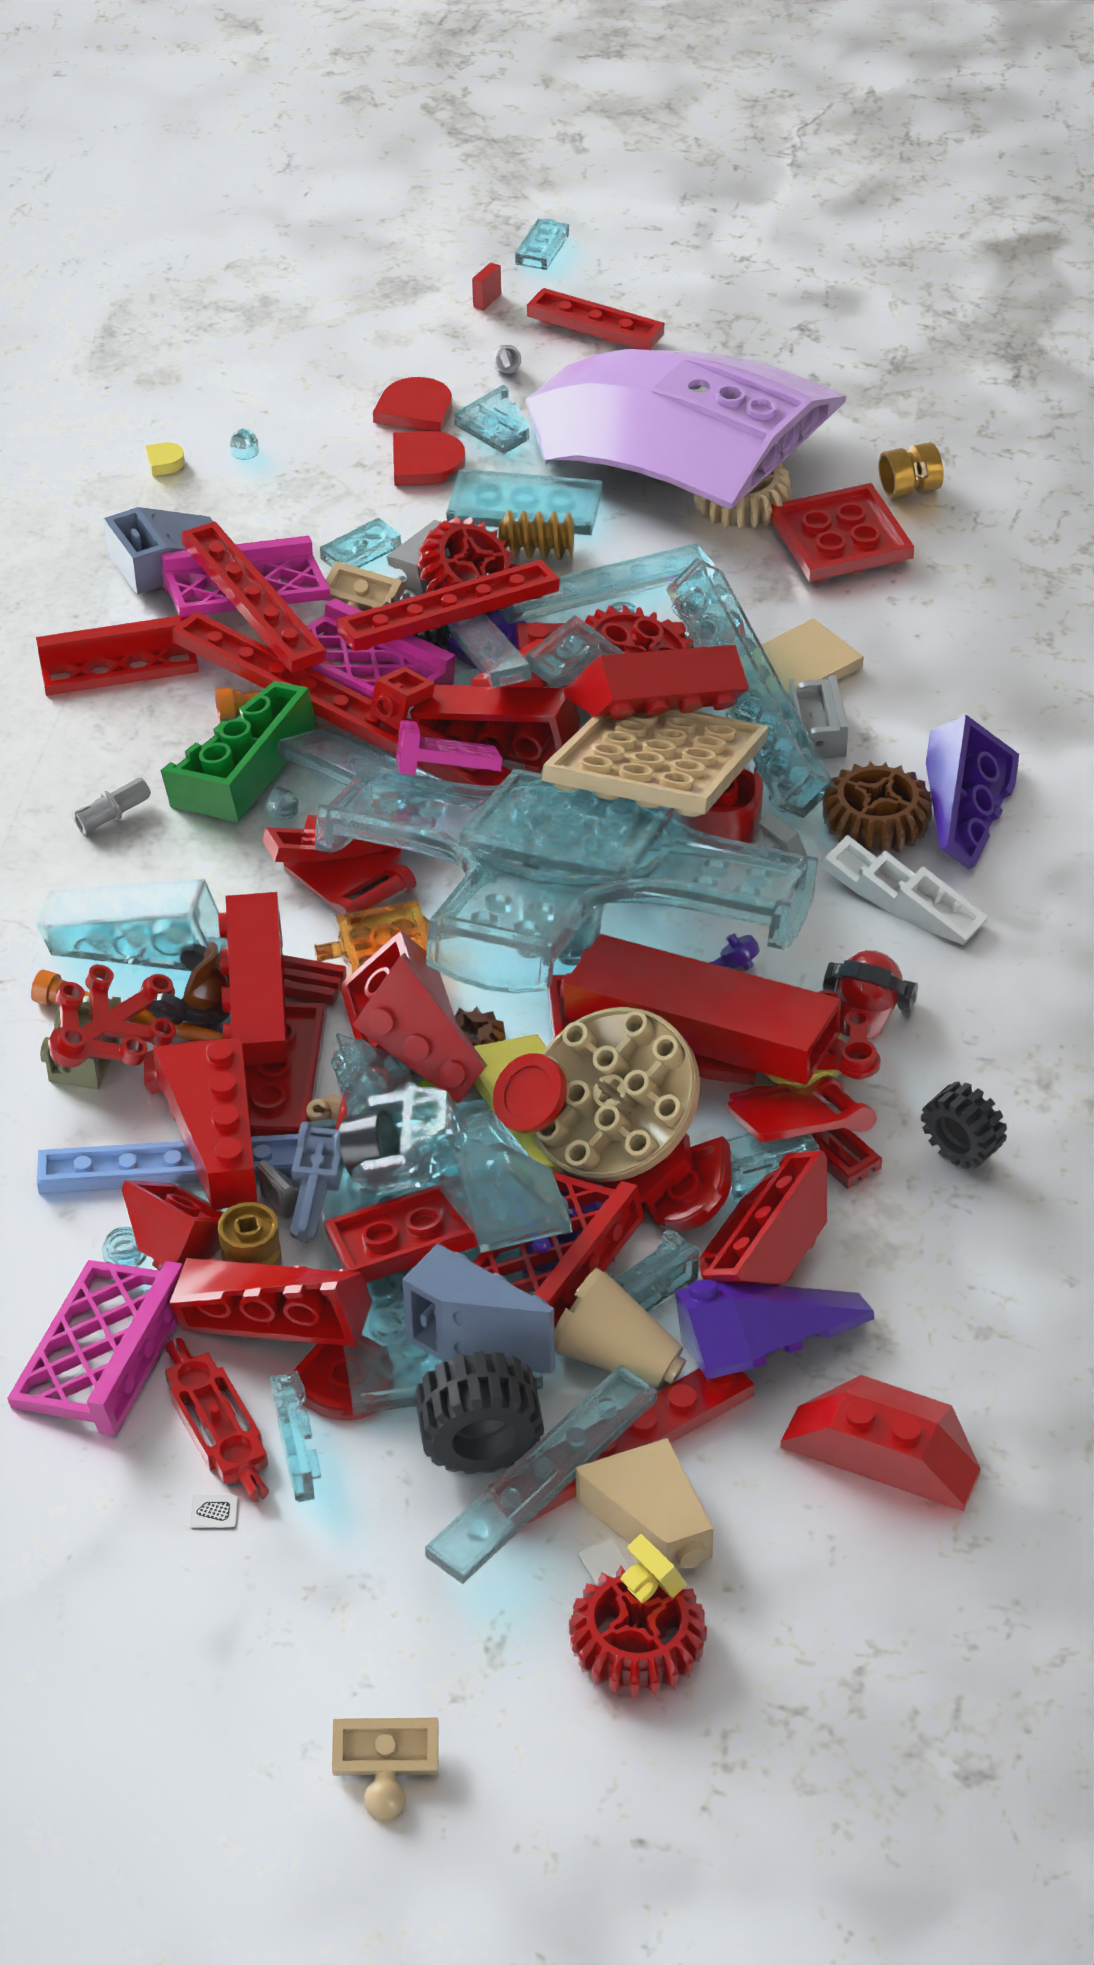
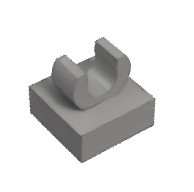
[754,812,807,869]

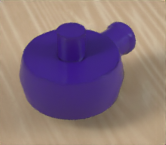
[709,933,760,971]

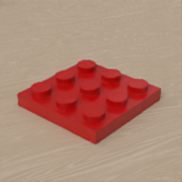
[770,483,914,582]

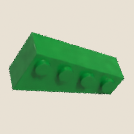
[160,681,317,822]

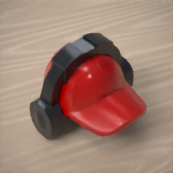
[823,950,918,1040]

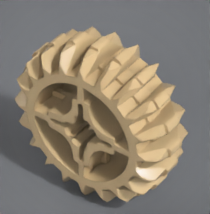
[693,462,792,530]

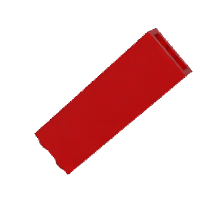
[560,934,841,1085]

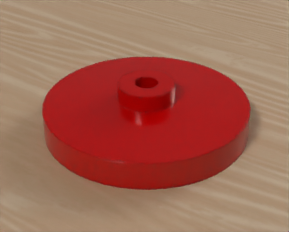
[493,1053,567,1134]

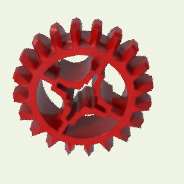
[416,516,517,617]
[569,1565,707,1698]

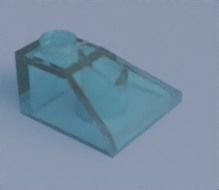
[455,1143,572,1253]

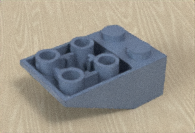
[104,507,214,594]
[402,1243,555,1374]

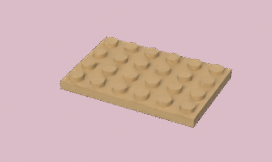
[541,710,769,817]

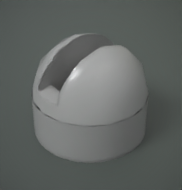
[491,345,521,373]

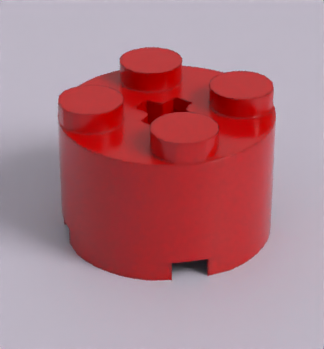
[680,769,763,849]

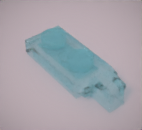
[269,1371,321,1503]

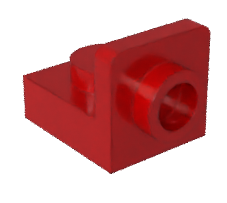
[370,666,436,729]

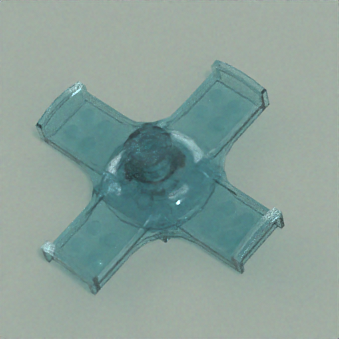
[315,763,819,993]

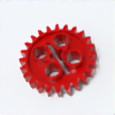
[574,605,693,671]

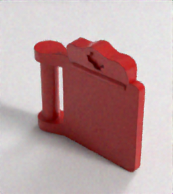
[283,847,417,926]
[726,1075,877,1142]

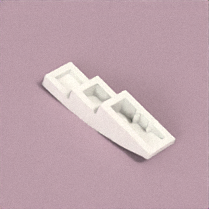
[820,835,988,945]

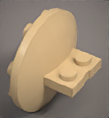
[532,1007,700,1182]

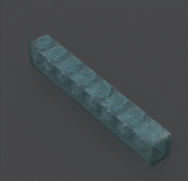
[666,558,836,818]

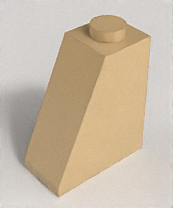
[576,1438,714,1569]

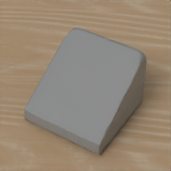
[258,1160,300,1219]

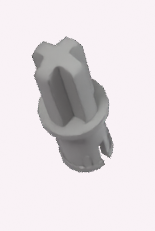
[72,778,151,835]

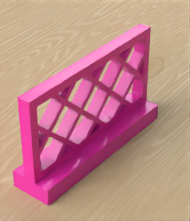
[161,535,330,618]
[306,598,456,699]
[396,720,502,776]
[7,1260,183,1436]

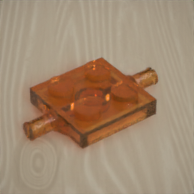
[314,900,458,975]

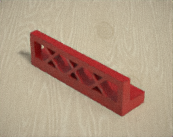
[36,615,199,696]

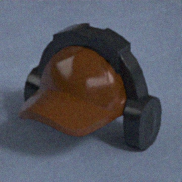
[150,941,230,1025]

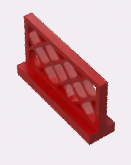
[473,1170,645,1330]

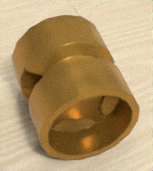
[878,442,944,499]
[218,1202,282,1266]

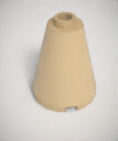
[554,1268,687,1388]

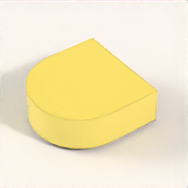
[145,442,185,477]

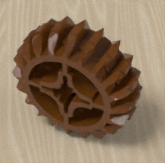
[822,761,932,853]

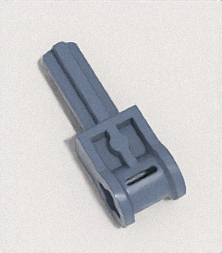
[290,1122,345,1243]

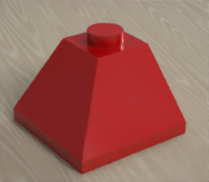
[121,1180,224,1270]

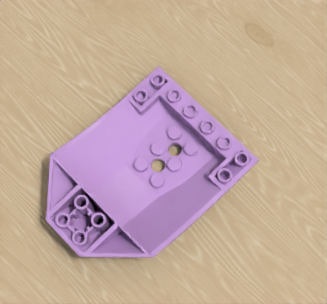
[527,349,846,510]

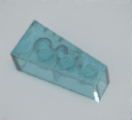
[36,879,228,972]

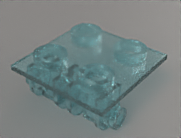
[331,1033,428,1124]

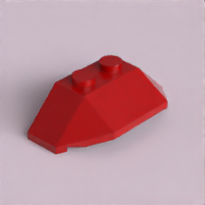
[698,1150,827,1285]
[780,1375,981,1511]

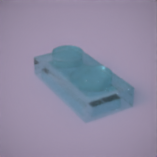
[515,218,569,271]
[320,518,402,568]

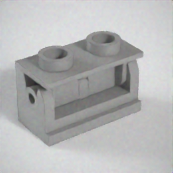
[782,675,848,760]

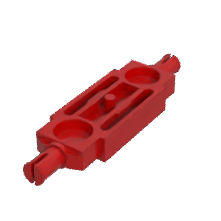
[165,1338,269,1502]

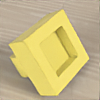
[620,1534,687,1603]

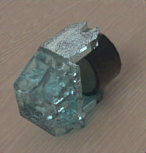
[340,1082,467,1194]

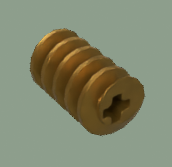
[498,510,575,560]

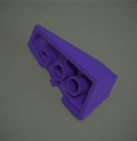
[925,714,1020,869]
[675,1280,875,1379]

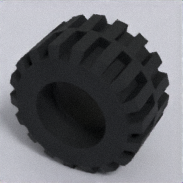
[415,1351,544,1474]

